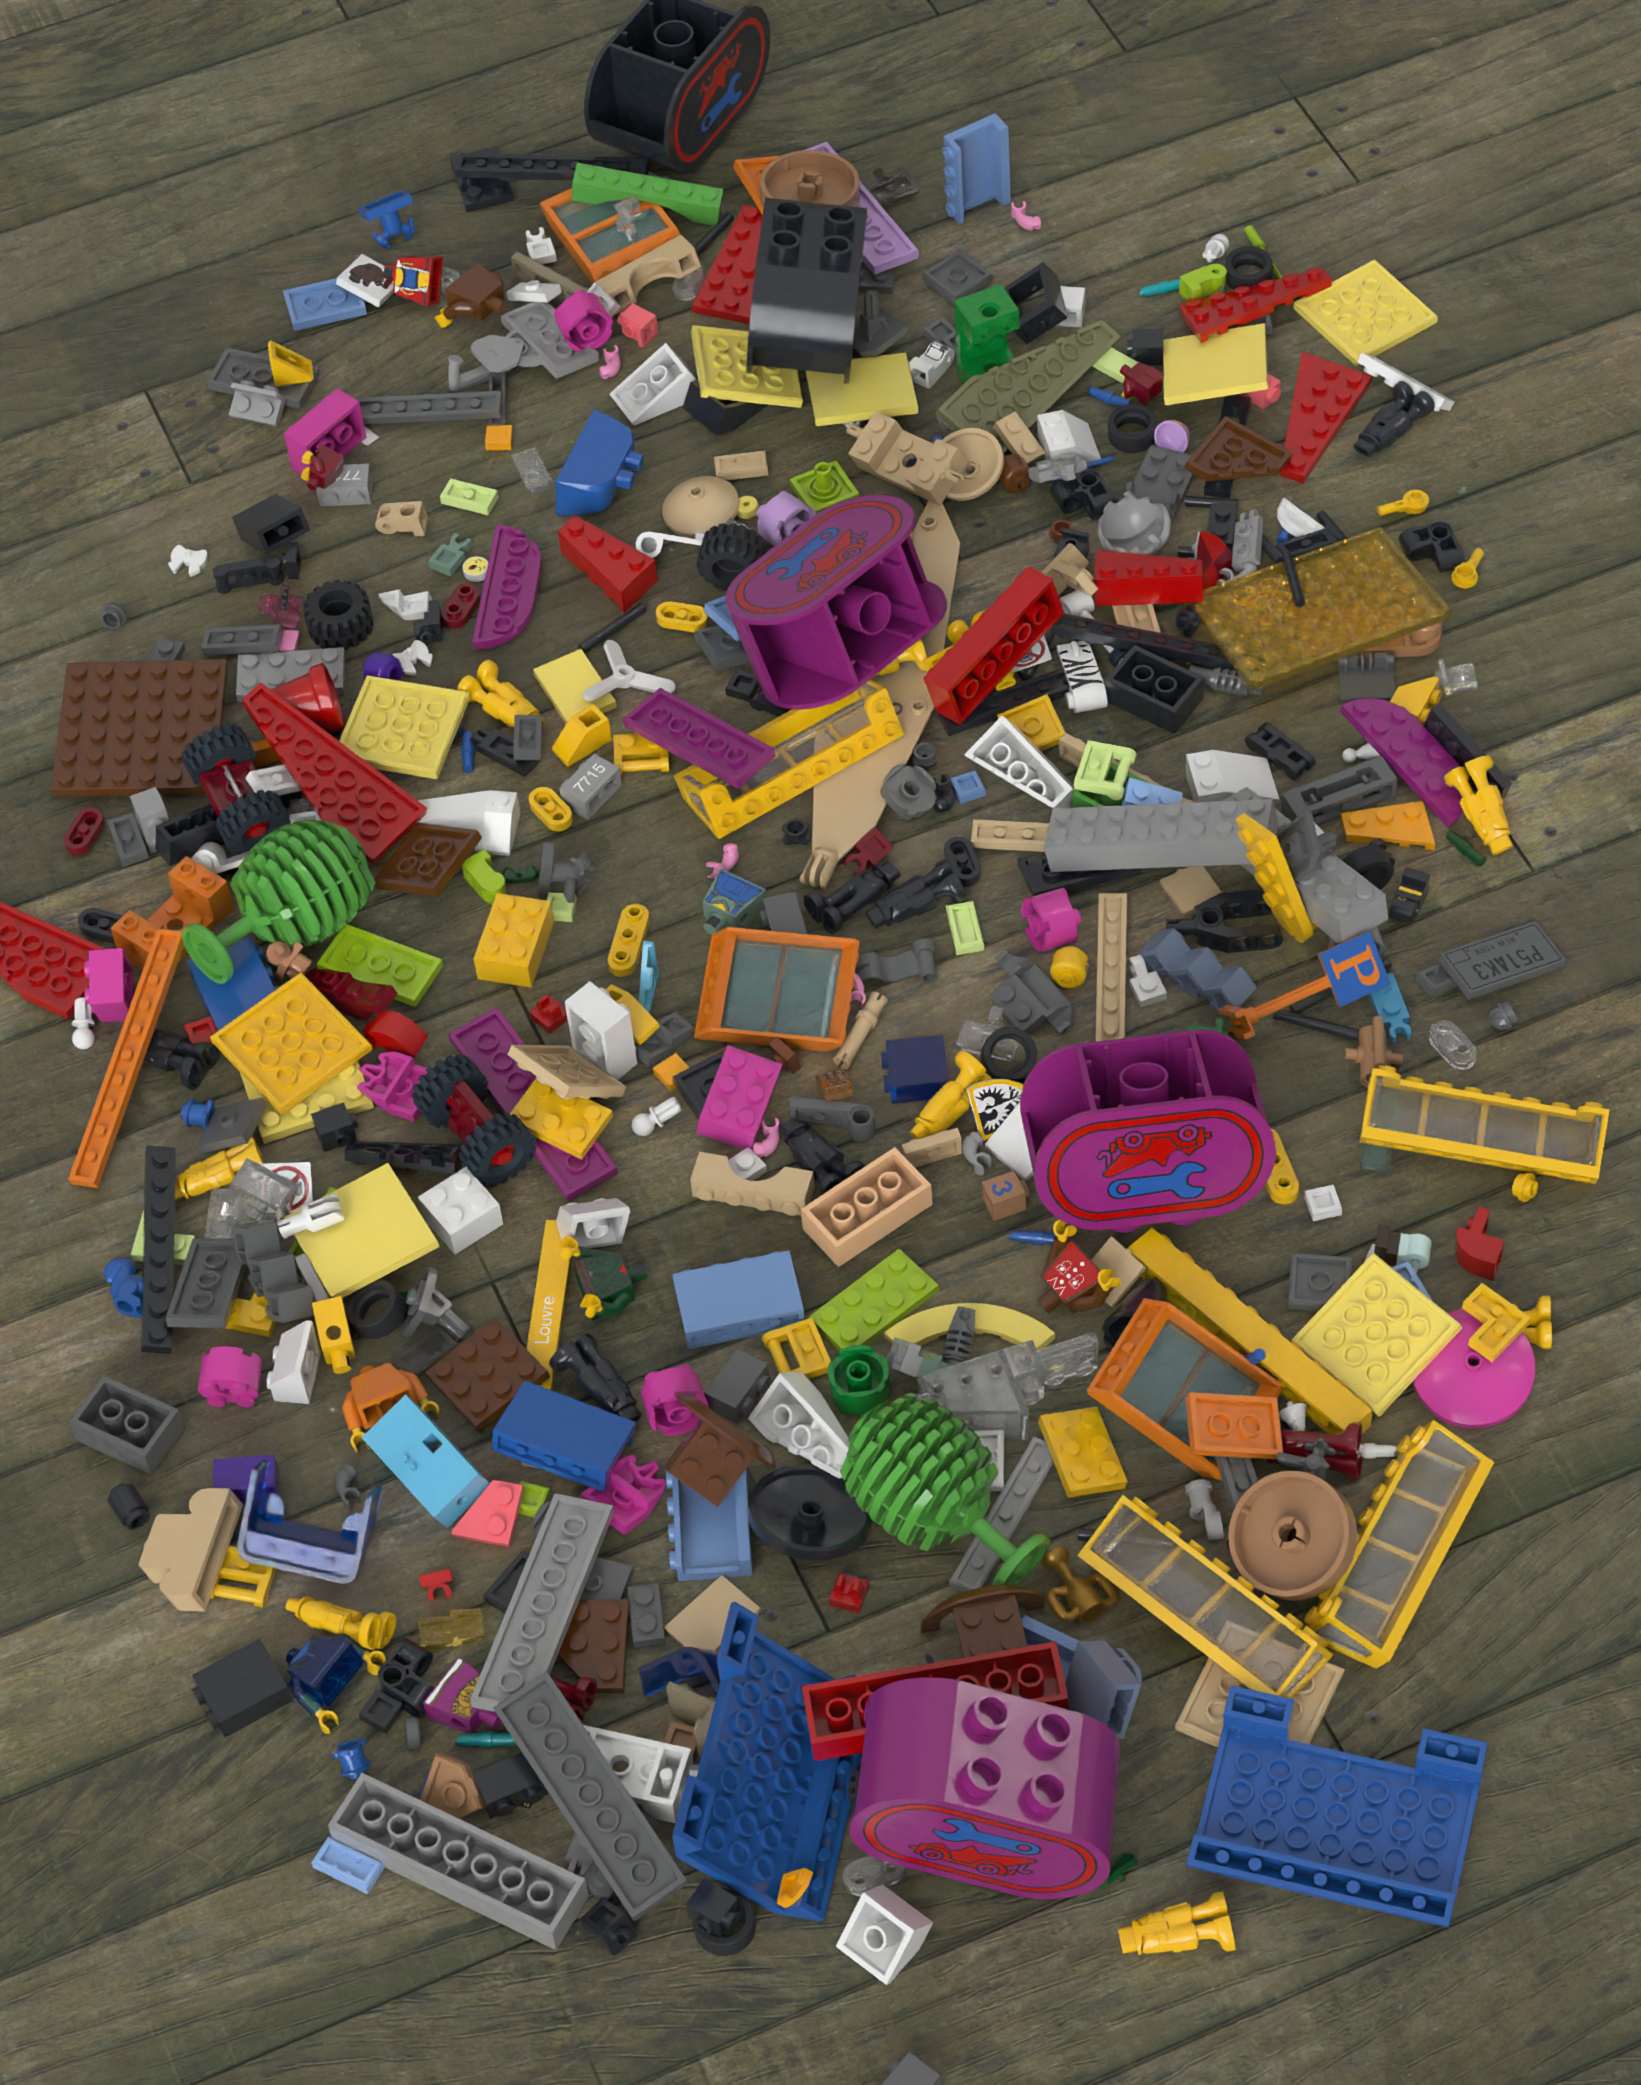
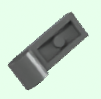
[789,1097,876,1142]

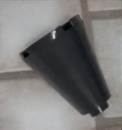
[1102,1279,1167,1361]

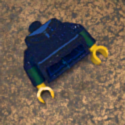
[286,1634,386,1734]

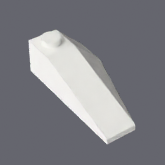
[413,790,521,856]
[748,1372,850,1479]

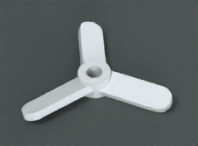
[583,640,676,701]

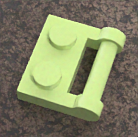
[1074,740,1136,800]

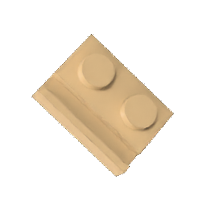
[1111,604,1161,633]

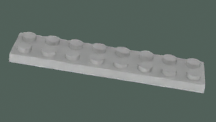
[470,1493,614,1712]

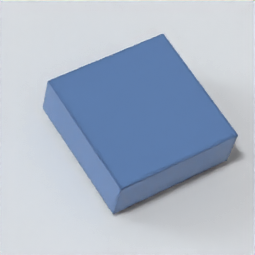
[950,770,986,804]

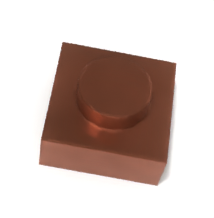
[769,1037,801,1074]

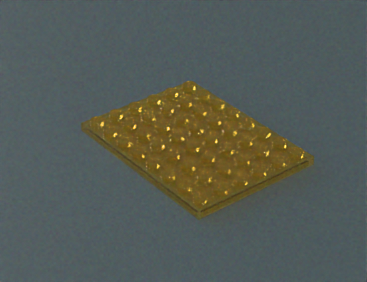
[1186,527,1451,690]

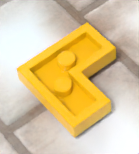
[1462,1283,1531,1363]
[226,1292,277,1337]

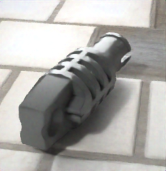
[1189,665,1264,697]
[939,1306,975,1391]

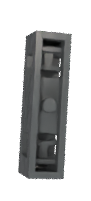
[1281,756,1397,826]

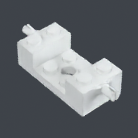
[583,1725,694,1823]

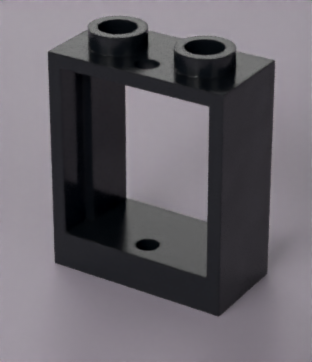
[1004,262,1068,344]

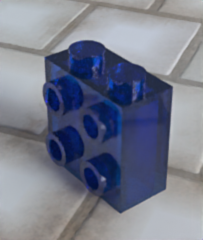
[881,1035,949,1104]

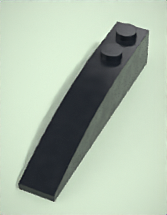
[155,791,304,866]

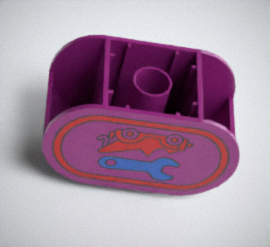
[725,495,947,709]
[1020,1029,1276,1233]
[849,1677,1121,1899]

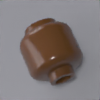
[998,454,1032,493]

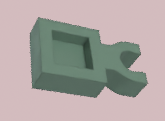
[428,533,473,577]

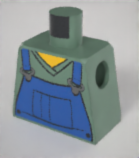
[702,868,766,935]

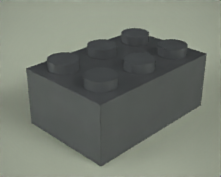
[69,1375,185,1475]

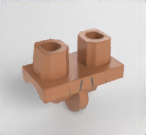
[266,941,312,981]

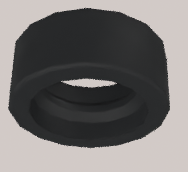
[1225,246,1273,290]
[1108,404,1157,453]
[1342,846,1394,890]
[980,1027,1037,1082]
[346,1280,406,1339]
[692,1888,756,1956]

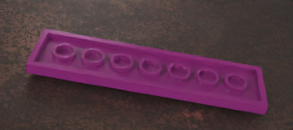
[448,1007,618,1201]

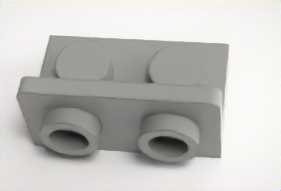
[229,380,286,427]

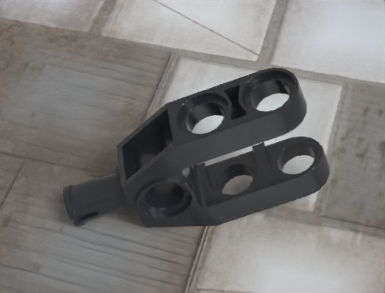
[1166,889,1283,953]

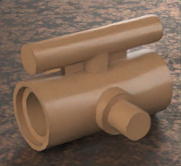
[1343,1016,1403,1088]

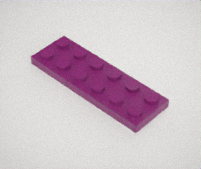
[622,688,776,788]

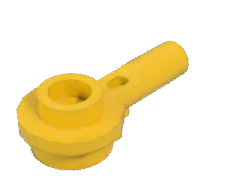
[1377,490,1429,516]
[1451,548,1484,589]

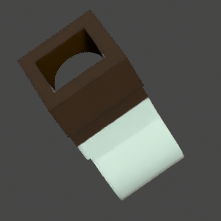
[1374,1224,1432,1269]

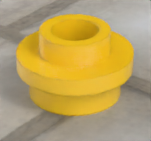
[1512,1173,1538,1202]

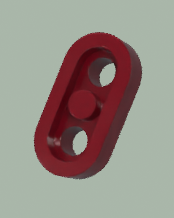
[441,583,480,629]
[63,807,105,856]

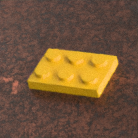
[510,1079,613,1160]
[1038,1407,1128,1498]

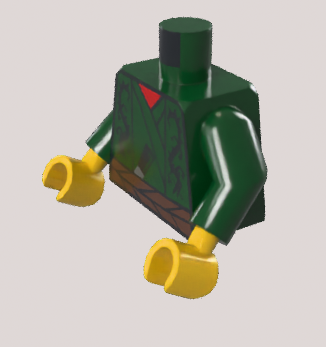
[559,1236,648,1321]

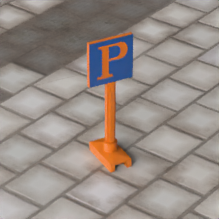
[1217,931,1391,1040]

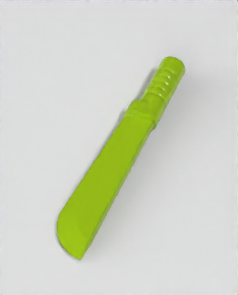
[1244,225,1283,279]

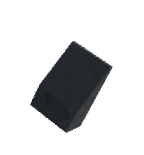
[682,380,768,435]

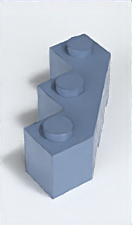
[1138,928,1257,1011]

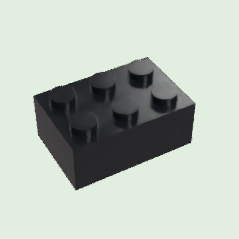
[1105,645,1204,734]

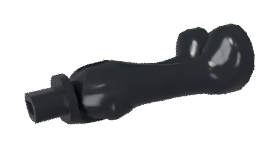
[803,862,901,934]

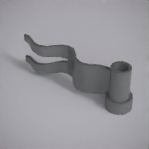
[825,939,937,986]

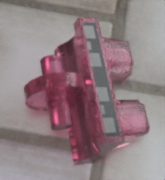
[258,584,302,630]

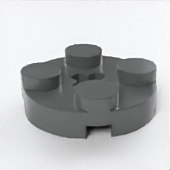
[880,764,937,820]

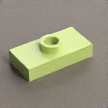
[440,478,499,515]

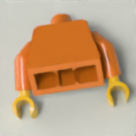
[342,1363,439,1454]

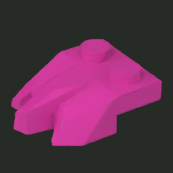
[357,1051,427,1122]
[580,1454,666,1535]

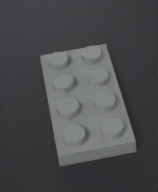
[236,647,345,702]

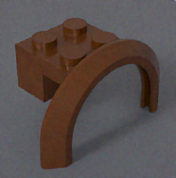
[664,1391,776,1507]
[920,1584,1045,1658]

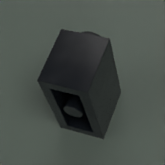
[472,1752,549,1819]

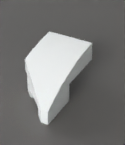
[379,589,432,620]

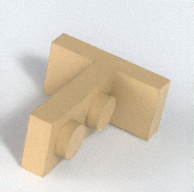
[1041,543,1098,596]

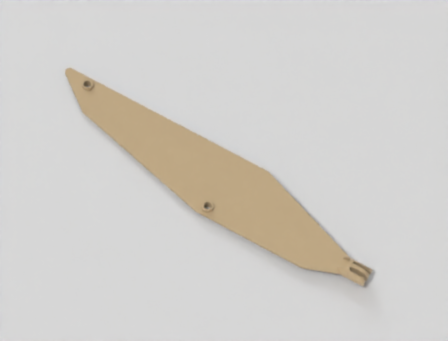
[799,501,960,889]

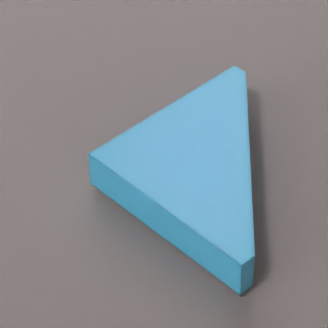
[639,941,659,1013]

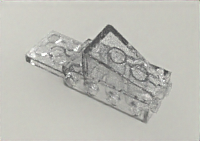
[916,1332,1099,1440]

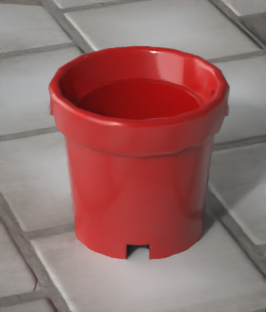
[271,663,346,733]

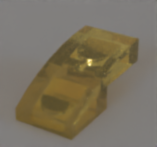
[416,1608,485,1650]

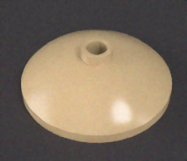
[941,428,1004,501]
[662,476,739,538]

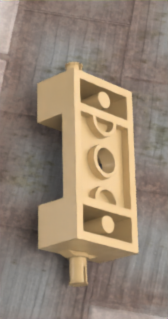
[846,411,968,506]

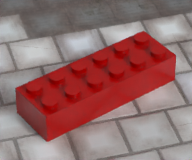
[923,566,1064,725]

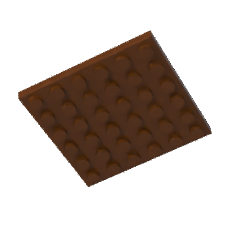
[51,659,228,797]

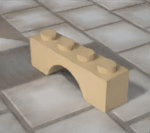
[595,235,701,315]
[690,1152,815,1216]

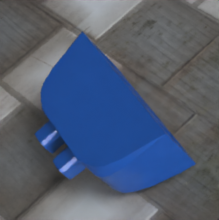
[555,409,644,515]

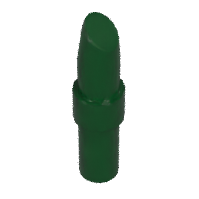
[1446,829,1486,867]

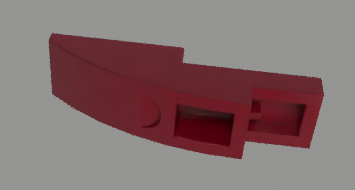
[305,968,398,1019]

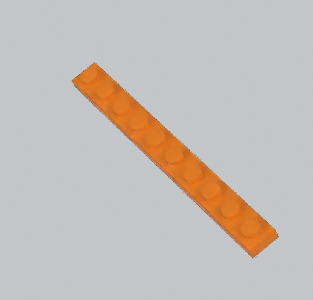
[68,929,184,1188]

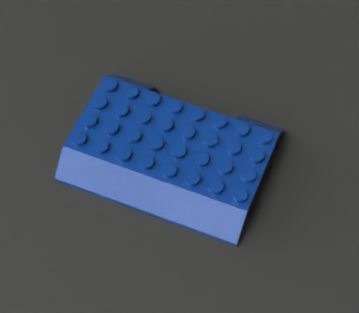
[672,1601,862,1921]
[1186,1685,1488,1927]

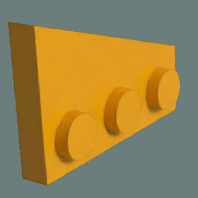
[1340,801,1435,850]

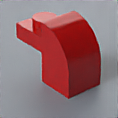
[363,1010,428,1058]
[1455,1207,1504,1280]

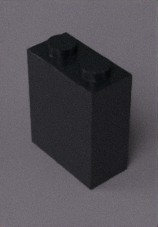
[232,494,310,554]
[191,1639,292,1737]

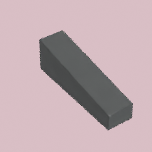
[489,372,508,426]

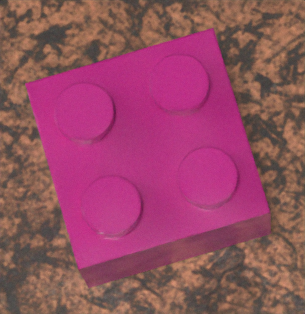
[84,948,134,1022]

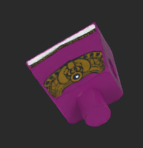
[423,1657,502,1733]

